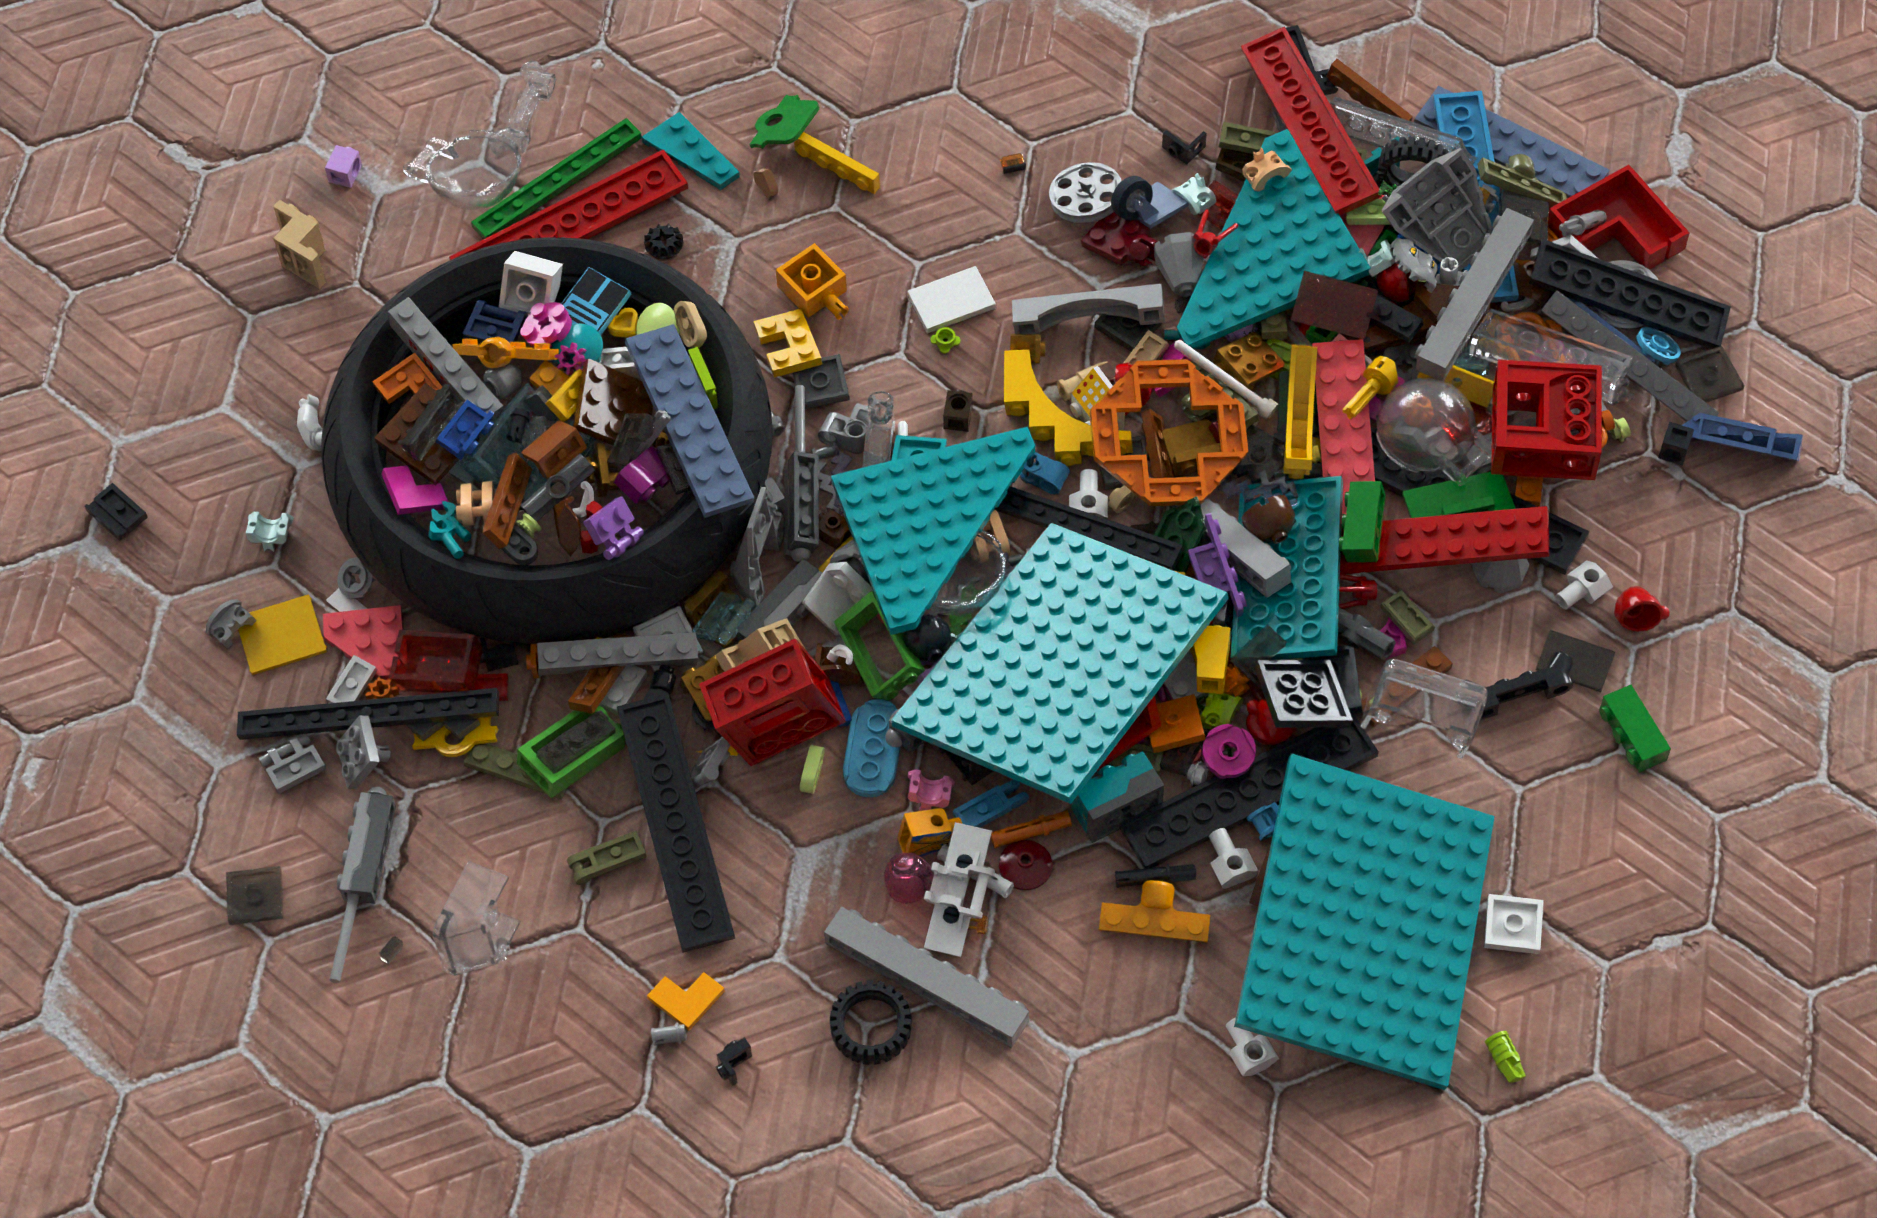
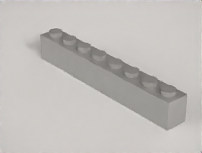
[1414,208,1534,382]
[824,906,1029,1048]

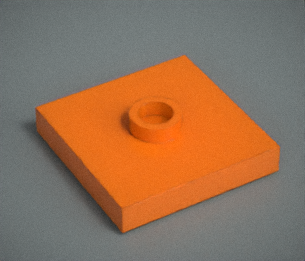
[1150,694,1206,753]

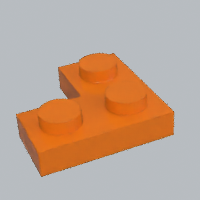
[372,353,446,404]

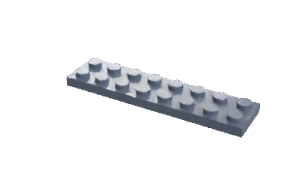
[1414,86,1610,198]
[625,324,754,518]

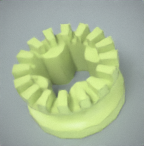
[515,513,541,538]

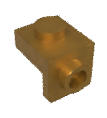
[1010,334,1046,364]

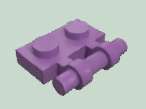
[583,496,644,560]

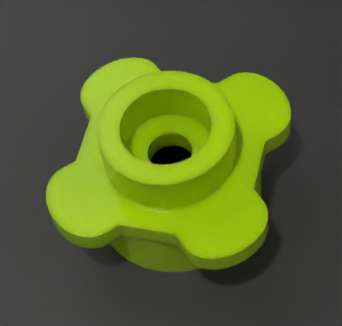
[931,327,960,354]

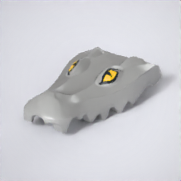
[1391,238,1438,293]

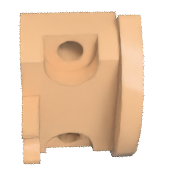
[1242,148,1292,191]

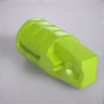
[1485,1031,1526,1083]

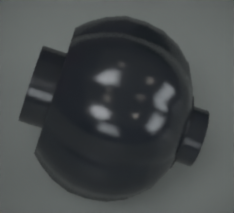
[903,613,951,662]

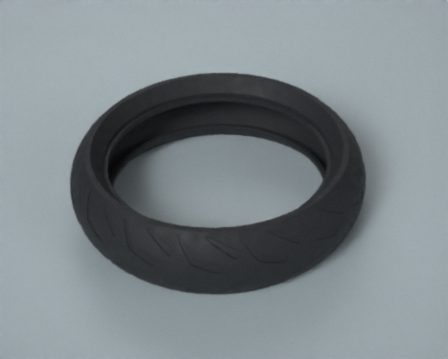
[321,237,773,644]

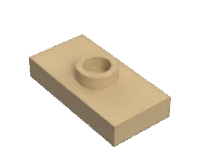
[1124,330,1169,365]

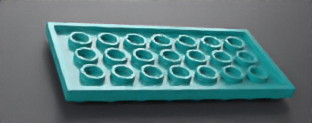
[1231,476,1343,663]

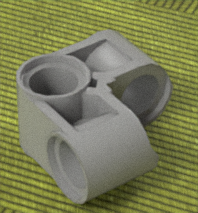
[817,403,882,453]

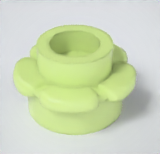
[1610,417,1631,442]

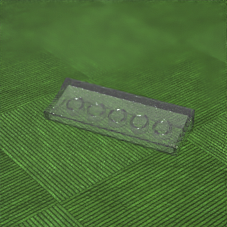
[1330,96,1477,164]
[1469,309,1633,403]

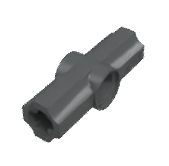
[520,454,595,522]
[1338,607,1396,661]

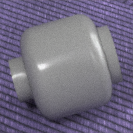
[483,363,522,400]

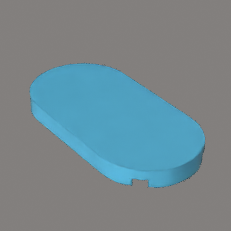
[843,699,901,797]

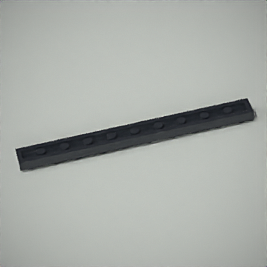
[237,688,499,740]

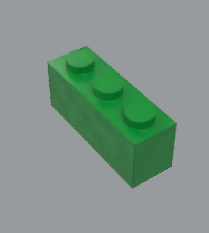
[1339,481,1386,562]
[1599,685,1671,773]

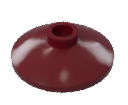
[999,840,1053,890]

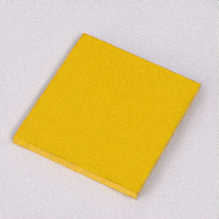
[238,594,327,675]

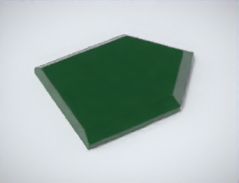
[1154,496,1207,574]

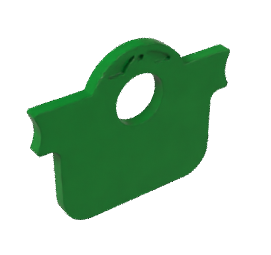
[749,95,820,149]

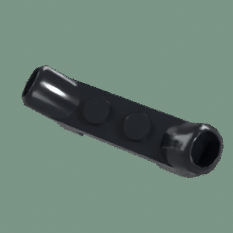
[1455,651,1574,720]

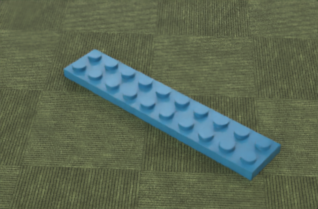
[1433,91,1519,303]

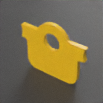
[412,717,499,757]

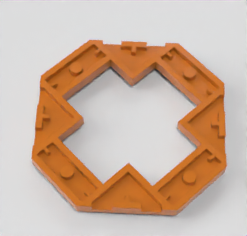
[1090,359,1248,506]

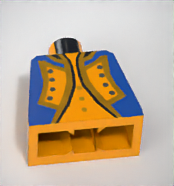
[897,808,962,861]

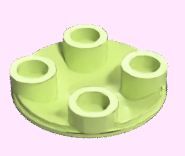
[636,303,680,335]

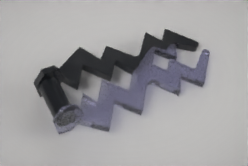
[1217,464,1298,506]

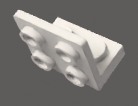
[802,562,874,636]

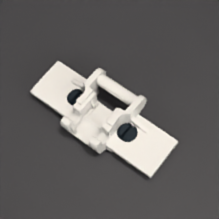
[924,822,993,957]

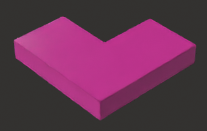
[381,466,448,515]

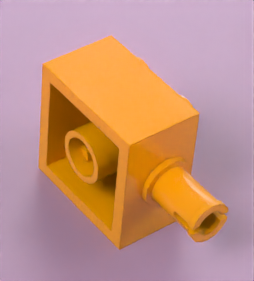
[776,243,849,320]

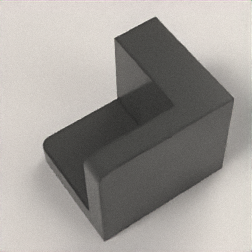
[524,385,558,425]

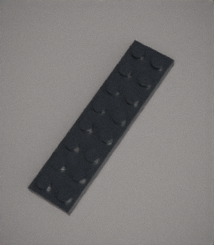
[1529,239,1731,351]

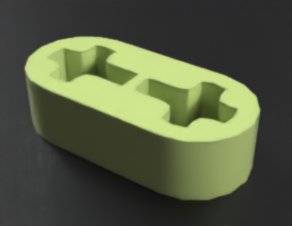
[800,745,825,794]

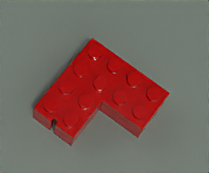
[1546,164,1690,270]

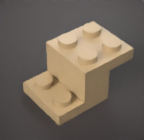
[273,200,326,289]
[715,618,806,672]

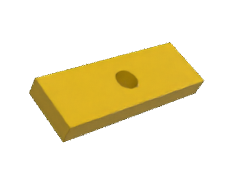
[1417,365,1494,407]

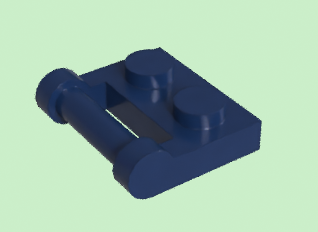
[463,300,528,344]

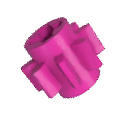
[555,342,587,375]

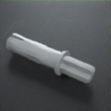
[1559,210,1607,236]

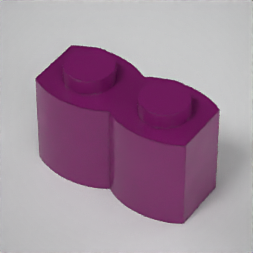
[613,446,675,504]

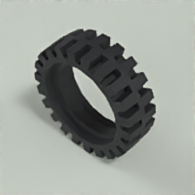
[1378,137,1449,191]
[830,980,912,1065]

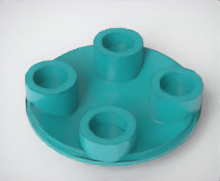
[552,323,603,371]

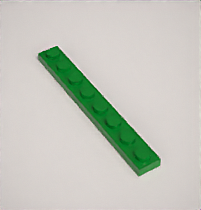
[471,118,642,239]

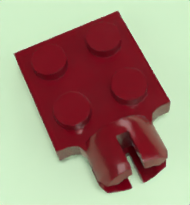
[1081,212,1158,267]

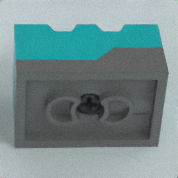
[1071,751,1164,843]

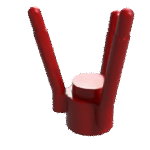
[1193,209,1238,259]
[1339,573,1377,609]

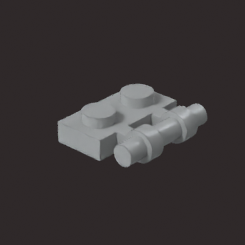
[258,734,326,794]

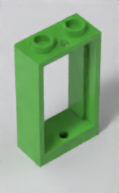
[834,591,925,701]
[517,706,625,798]

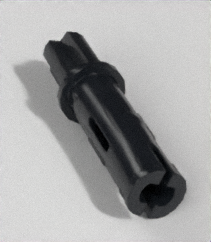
[1115,864,1196,888]

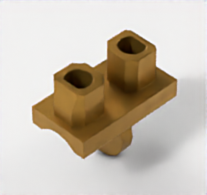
[586,443,620,497]

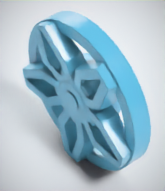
[1636,327,1681,365]

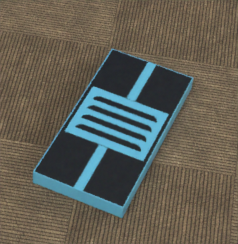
[530,267,631,372]

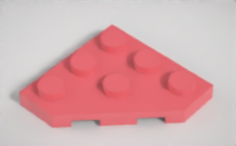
[323,605,406,680]

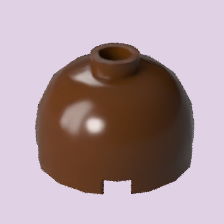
[1241,495,1295,544]

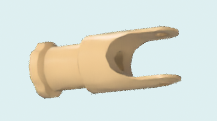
[1057,361,1115,401]

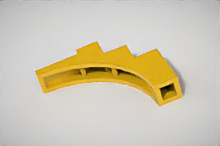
[1283,345,1317,479]
[1004,349,1133,466]
[1175,571,1230,694]

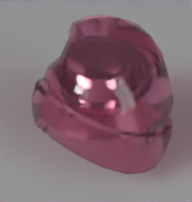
[884,852,933,904]

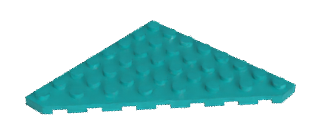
[1177,129,1371,349]
[831,427,1035,635]

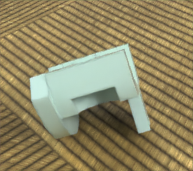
[1171,173,1217,215]
[1359,240,1395,277]
[246,512,294,552]

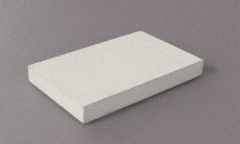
[908,266,996,334]

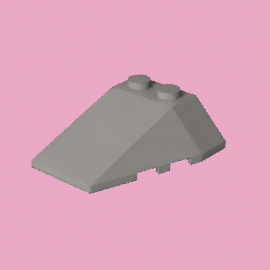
[1381,148,1493,271]
[730,487,784,611]

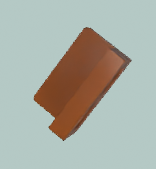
[521,420,587,480]

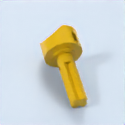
[1342,356,1398,419]

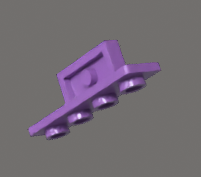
[1188,513,1247,617]

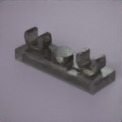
[398,384,464,461]
[536,710,616,774]

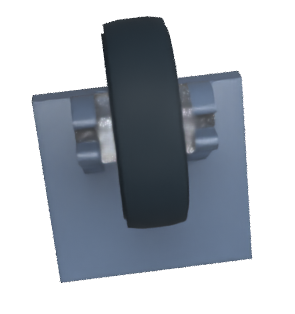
[1111,176,1189,229]

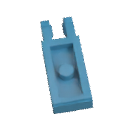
[953,779,1030,828]

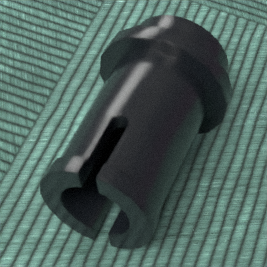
[506,407,531,443]

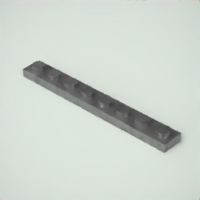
[1541,291,1719,421]

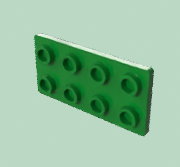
[1402,472,1516,518]

